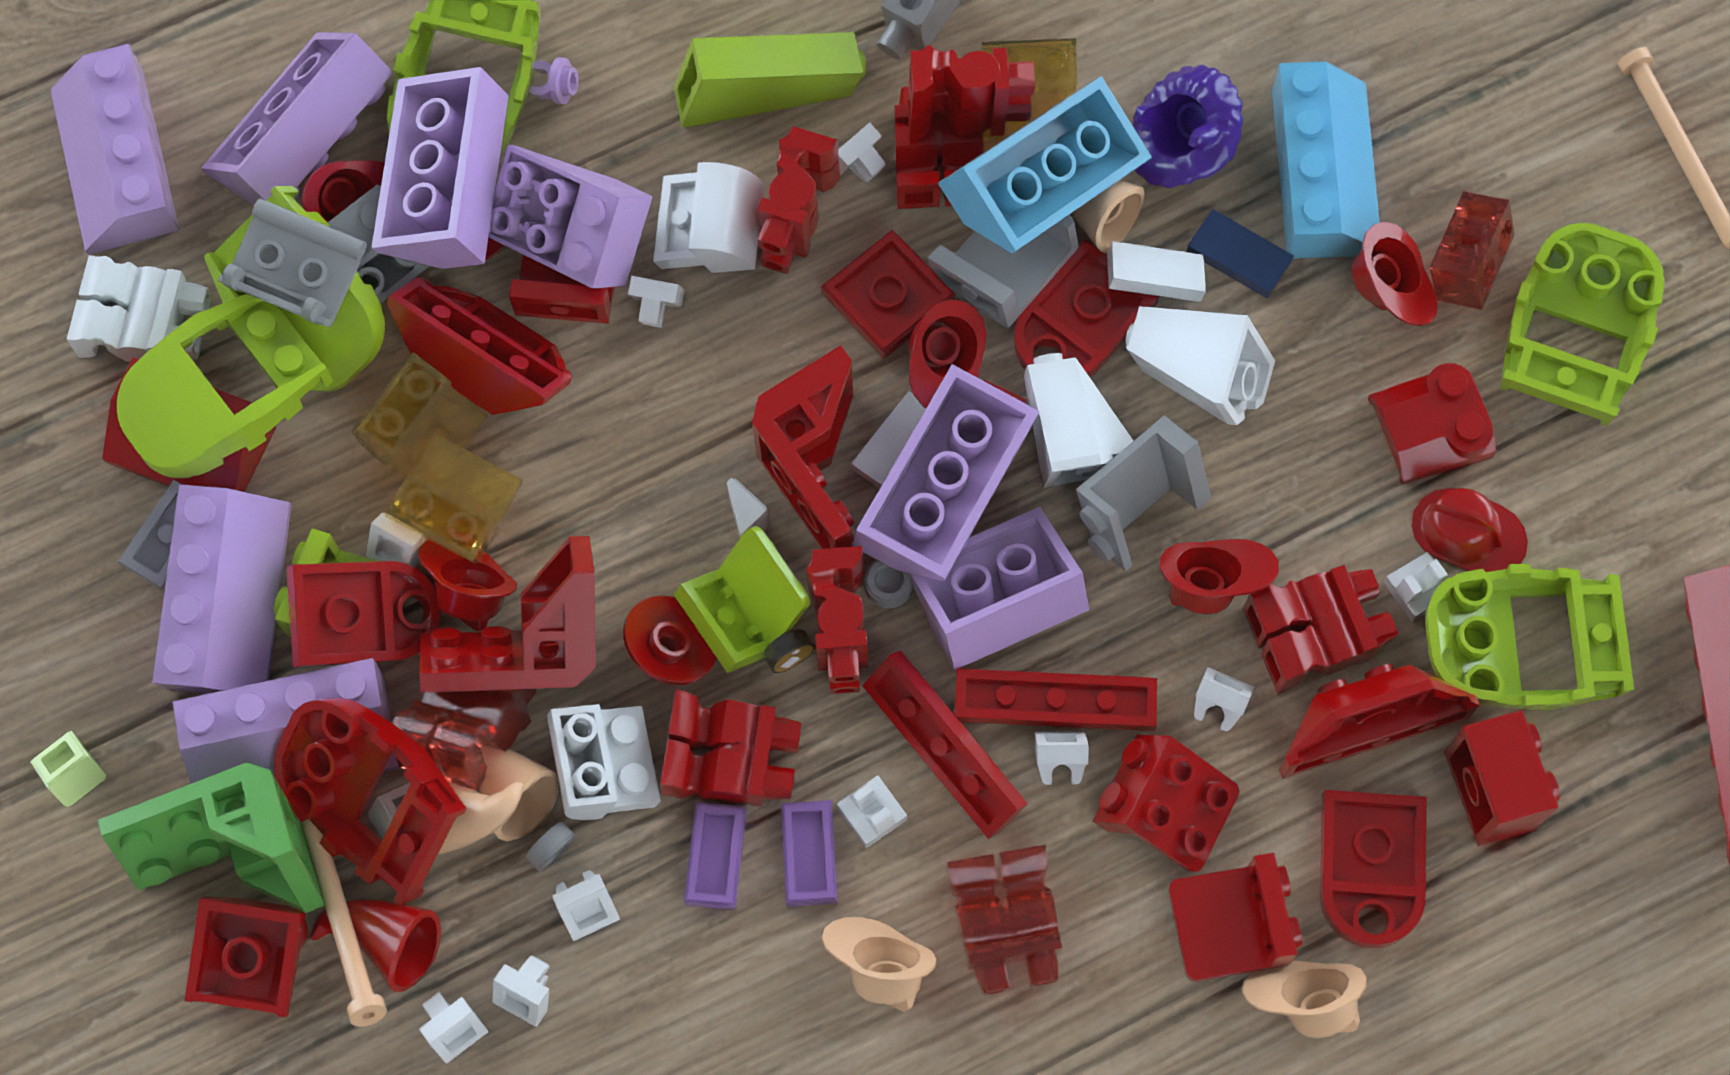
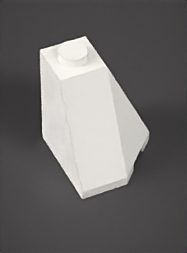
[1126,306,1275,425]
[1024,353,1133,488]

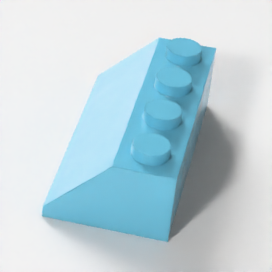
[1272,62,1380,259]
[938,76,1152,253]

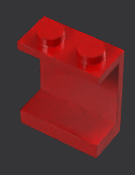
[509,254,614,324]

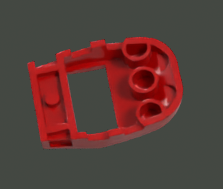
[274,698,467,906]

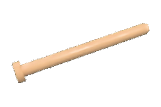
[1617,47,1730,250]
[300,820,387,1027]

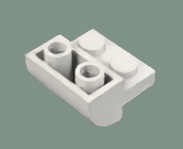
[653,162,764,273]
[547,704,661,820]

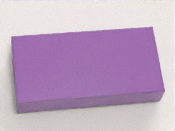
[781,800,838,907]
[684,802,747,910]

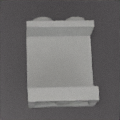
[928,215,1079,329]
[1076,415,1212,572]

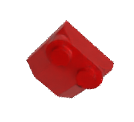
[1368,363,1497,485]
[184,896,308,1018]

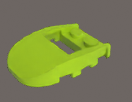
[387,0,541,156]
[204,186,385,392]
[1500,223,1665,426]
[117,294,333,478]
[1425,564,1635,711]

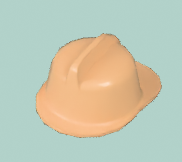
[822,917,936,1012]
[1242,961,1367,1038]

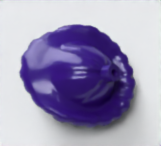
[1132,65,1243,188]

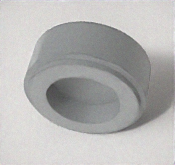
[865,560,914,608]
[525,821,575,871]

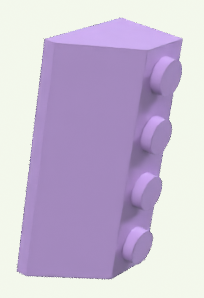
[201,32,394,205]
[50,44,180,255]
[371,67,508,269]
[853,364,1039,581]
[152,485,292,693]
[173,658,400,784]

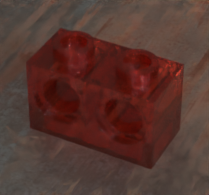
[1430,191,1515,310]

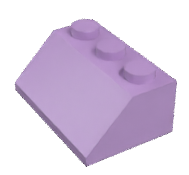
[908,507,1089,670]

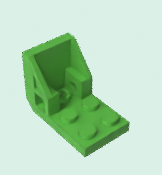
[98,762,325,913]

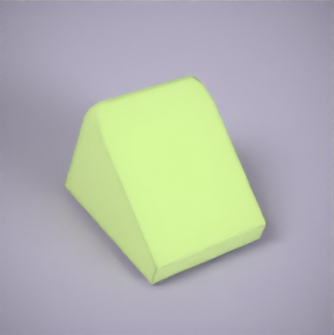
[31,731,106,807]

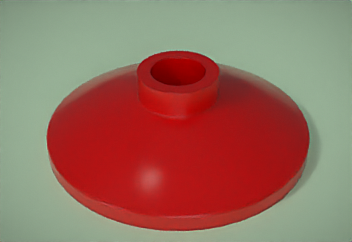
[623,595,717,685]

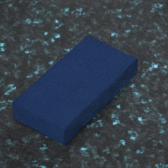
[1186,209,1294,299]

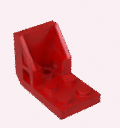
[752,345,855,549]
[420,536,596,693]

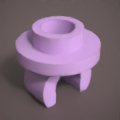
[529,57,578,105]

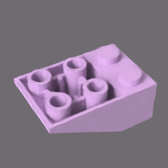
[488,145,653,288]

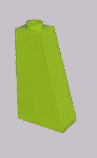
[673,32,866,127]

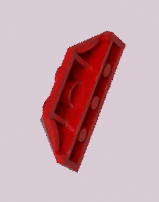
[387,277,572,415]
[1279,664,1480,779]

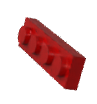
[862,650,1028,839]
[954,668,1158,731]

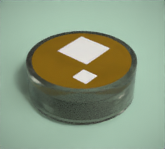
[763,629,815,673]

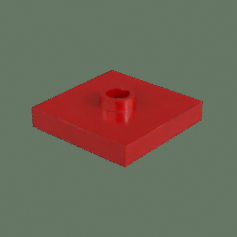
[821,229,955,359]

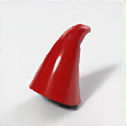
[310,898,441,992]

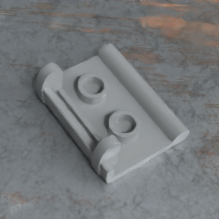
[218,199,367,327]

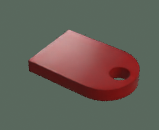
[1014,240,1159,378]
[286,561,440,667]
[1320,790,1427,948]

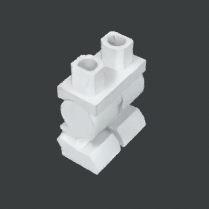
[66,255,213,362]

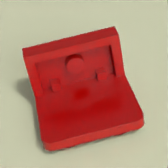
[1092,734,1239,872]
[1168,852,1302,982]

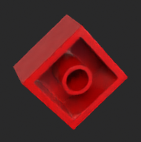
[1444,710,1560,847]

